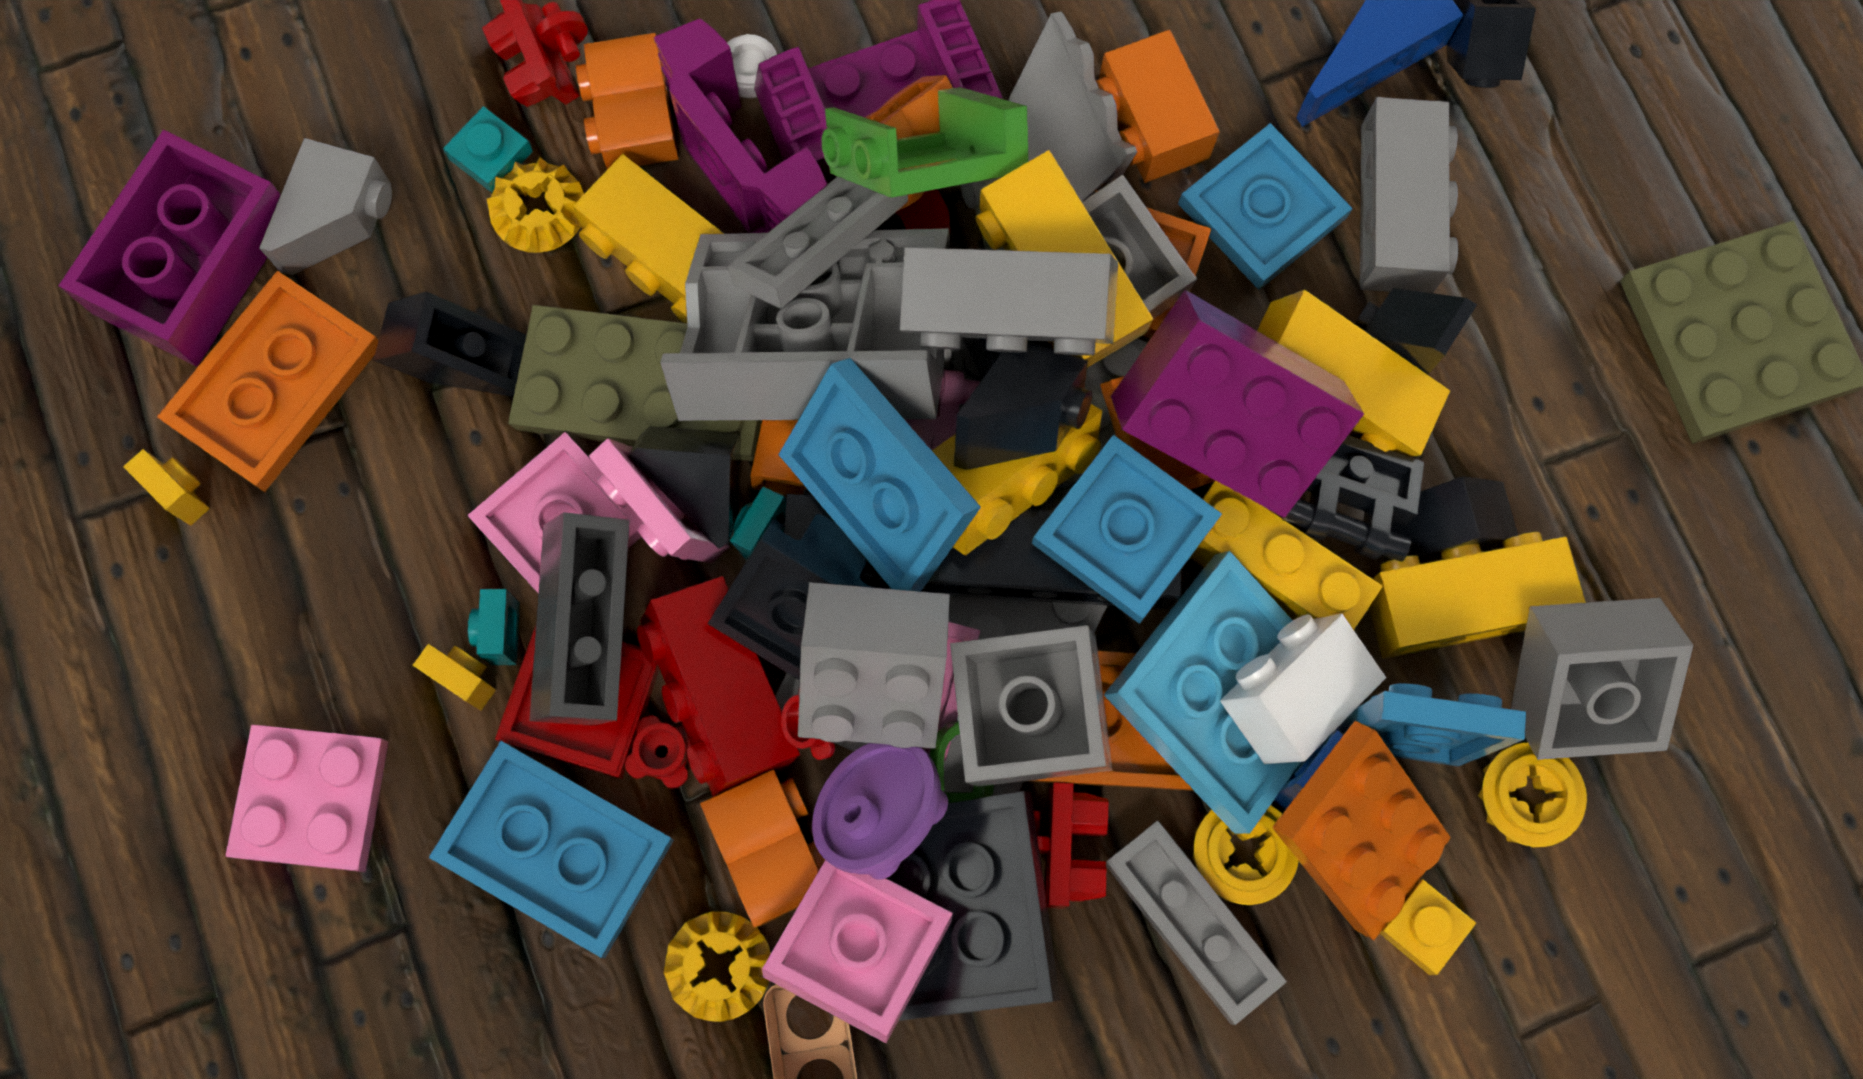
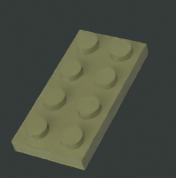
[508,305,762,461]

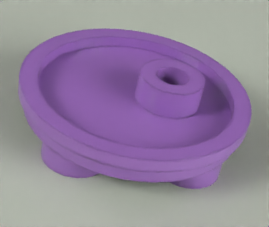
[812,743,948,880]

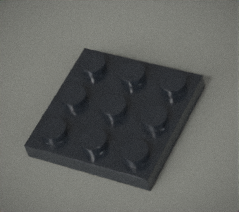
[886,791,1060,1021]

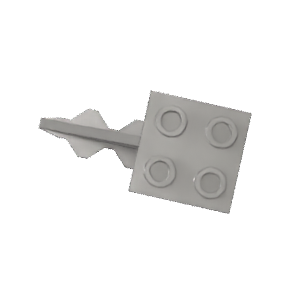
[961,11,1137,250]

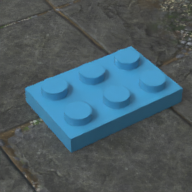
[778,358,981,592]
[1333,683,1526,766]
[429,741,674,958]

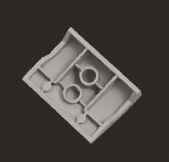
[660,229,950,421]

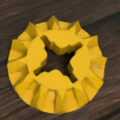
[486,157,584,253]
[1478,742,1587,848]
[1192,805,1299,905]
[663,911,771,1022]

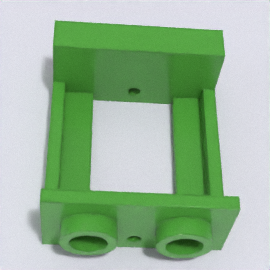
[822,87,1029,198]

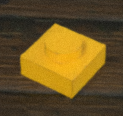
[123,449,210,526]
[413,644,496,711]
[1380,879,1476,975]

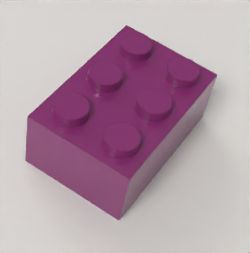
[58,129,281,367]
[1111,290,1364,518]

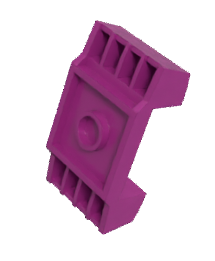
[754,0,1003,183]
[654,18,827,233]

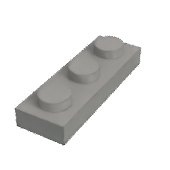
[728,177,908,308]
[1106,820,1287,1025]

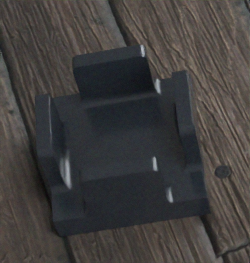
[707,514,886,680]

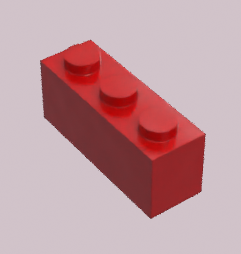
[637,576,800,797]

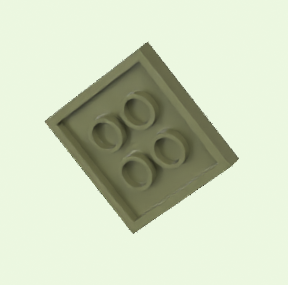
[1620,220,1863,444]

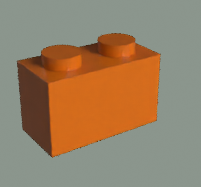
[1096,29,1220,183]

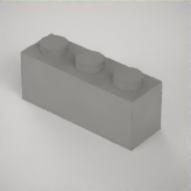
[1360,97,1458,293]
[900,247,1118,356]

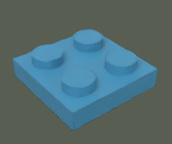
[1178,123,1353,290]
[1032,435,1222,624]

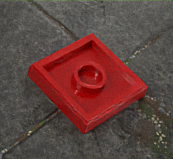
[495,626,660,780]

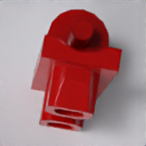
[482,0,588,107]
[1034,782,1109,909]

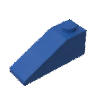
[1296,0,1463,127]

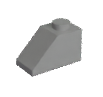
[260,138,392,275]

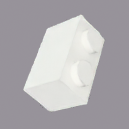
[1220,614,1386,764]

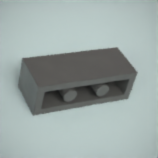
[529,512,629,725]

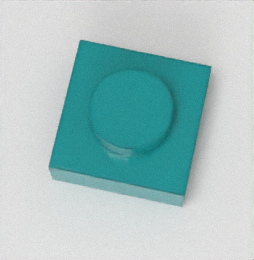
[443,106,533,193]
[730,487,786,561]
[468,589,520,665]

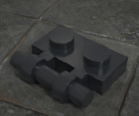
[1280,435,1424,562]

